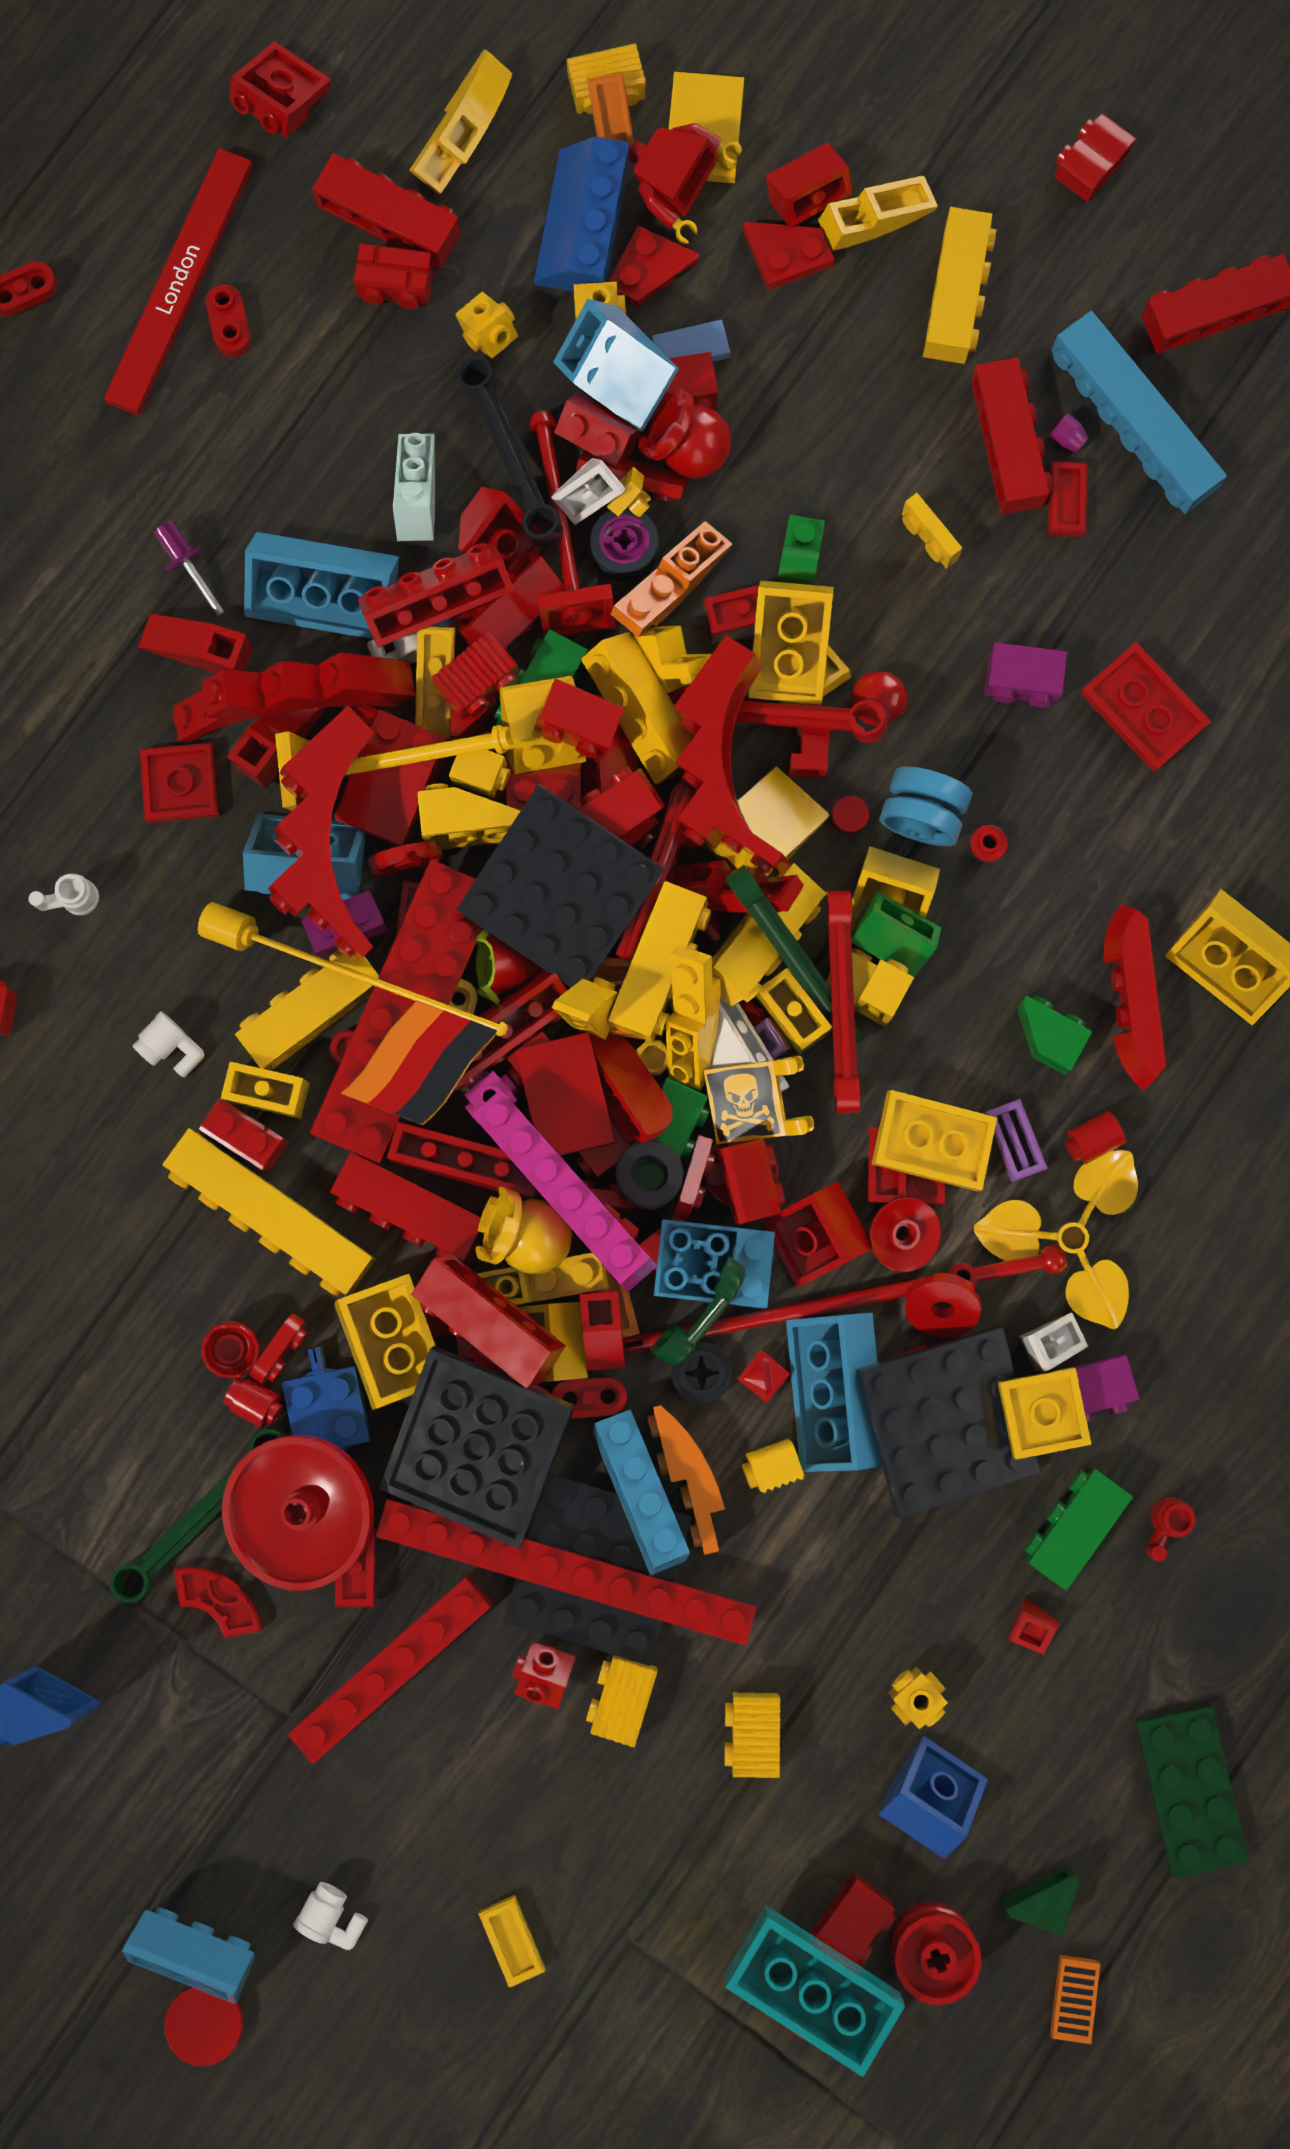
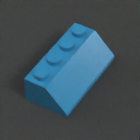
[244,532,399,639]
[786,1313,882,1472]

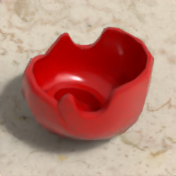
[851,671,908,726]
[201,1321,260,1378]

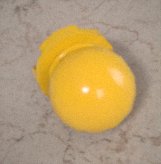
[476,1187,572,1274]

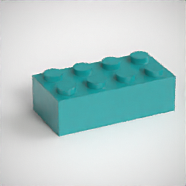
[724,1905,905,2077]

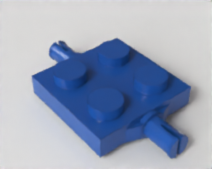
[282,1346,373,1450]

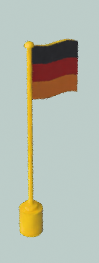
[198,902,508,1125]

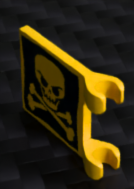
[704,1056,814,1144]

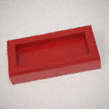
[1047,461,1087,537]

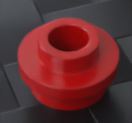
[970,825,1007,862]

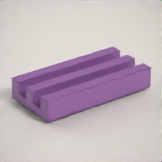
[984,1099,1048,1182]

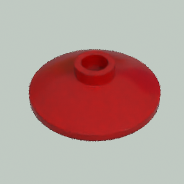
[870,1197,941,1272]

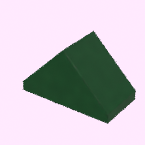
[1001,1866,1080,1936]

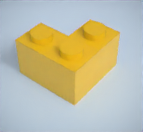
[826,948,914,1027]

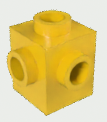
[455,292,518,359]
[888,1667,948,1729]

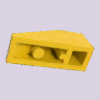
[552,977,619,1040]

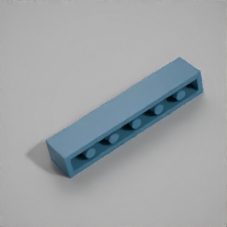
[1051,310,1227,514]

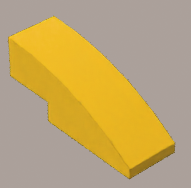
[818,176,938,251]

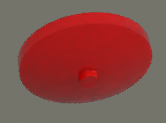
[222,1434,374,1591]

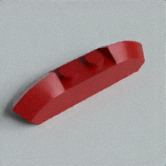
[1104,904,1166,1090]

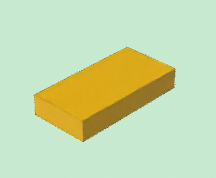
[479,1895,546,1988]

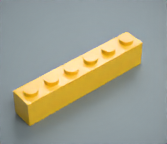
[162,1128,376,1297]

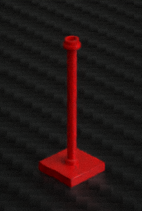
[529,411,616,638]

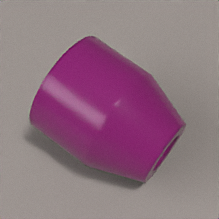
[1048,412,1089,452]

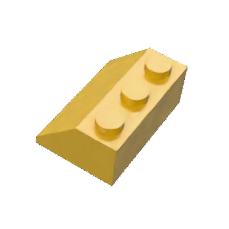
[1165,889,1290,1025]
[334,1274,436,1410]

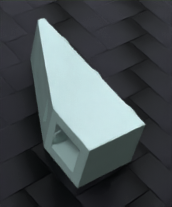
[393,433,435,541]

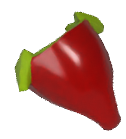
[475,929,544,1005]

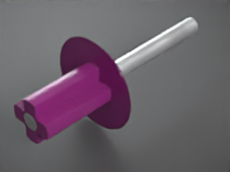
[154,521,224,616]

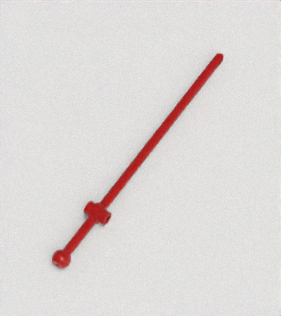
[623,1244,1067,1352]

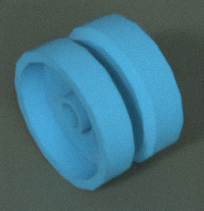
[879,766,973,846]

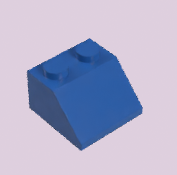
[879,1736,988,1859]

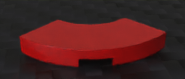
[174,1566,264,1638]

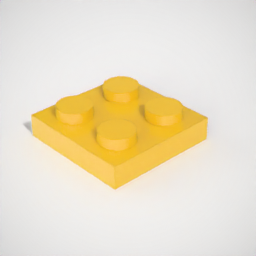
[998,1367,1091,1459]

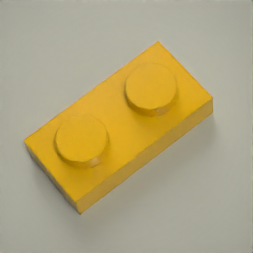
[902,493,962,569]

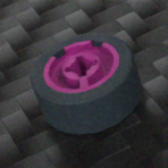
[590,507,659,582]

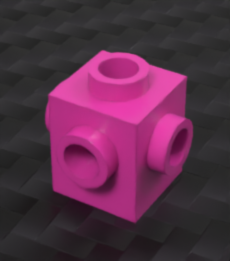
[464,1071,520,1124]

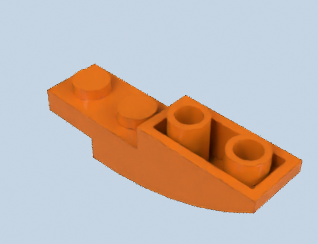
[611,521,732,637]
[647,1405,725,1555]

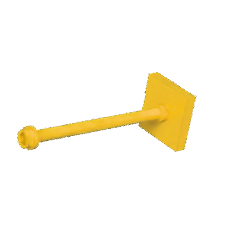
[275,725,513,811]

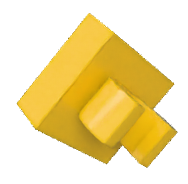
[607,467,651,517]

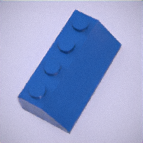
[534,137,629,292]

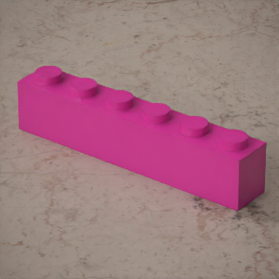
[472,1089,657,1292]

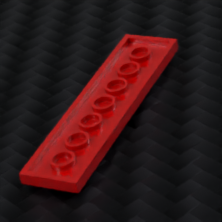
[310,859,482,1163]

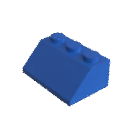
[0,1665,101,1745]

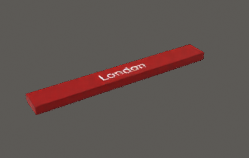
[104,148,253,416]

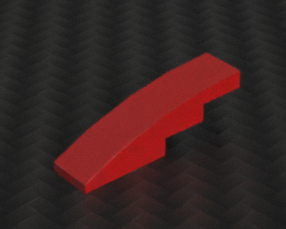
[665,860,804,913]

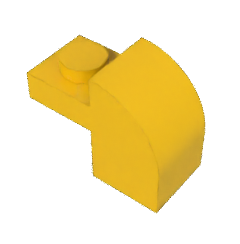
[633,626,712,693]

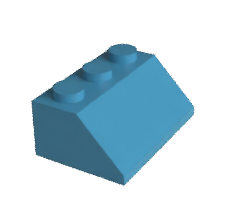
[243,813,366,900]
[122,1907,255,2004]

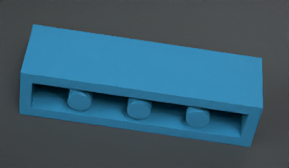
[593,1410,690,1575]

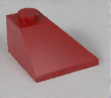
[458,487,544,569]

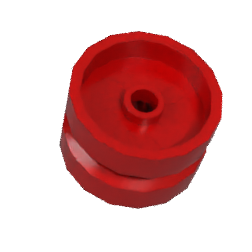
[889,1901,982,2005]

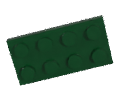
[1134,1704,1249,1879]

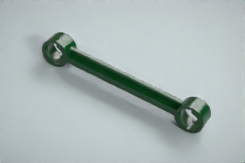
[725,865,865,1044]
[110,1428,286,1603]

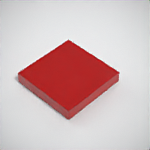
[140,743,220,823]

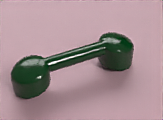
[650,1256,745,1366]

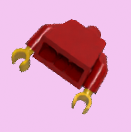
[628,123,742,246]

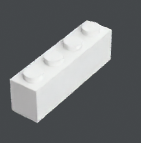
[669,998,790,1092]

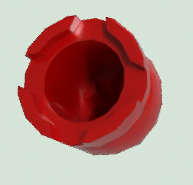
[638,387,732,479]

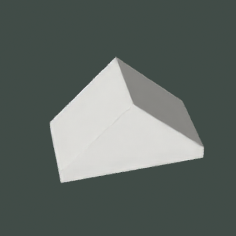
[551,458,626,525]
[1019,1312,1088,1372]

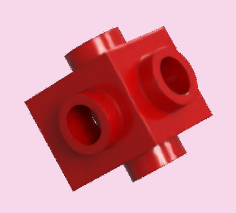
[512,1642,575,1710]

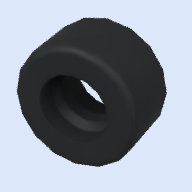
[615,1140,684,1210]

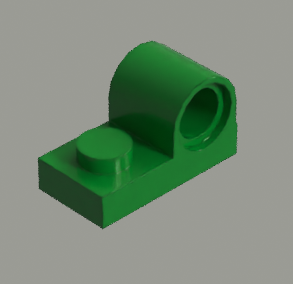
[777,515,825,585]

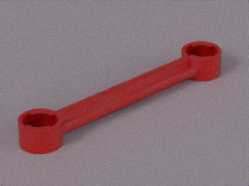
[670,687,888,743]
[826,890,860,1113]

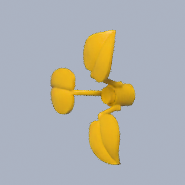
[974,1150,1138,1329]

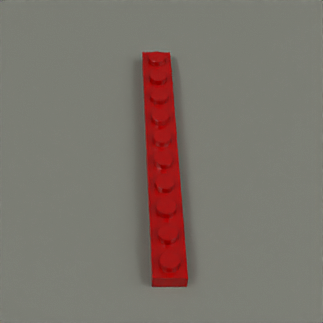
[376,1498,756,1645]

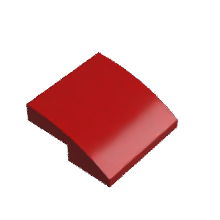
[868,1127,946,1205]

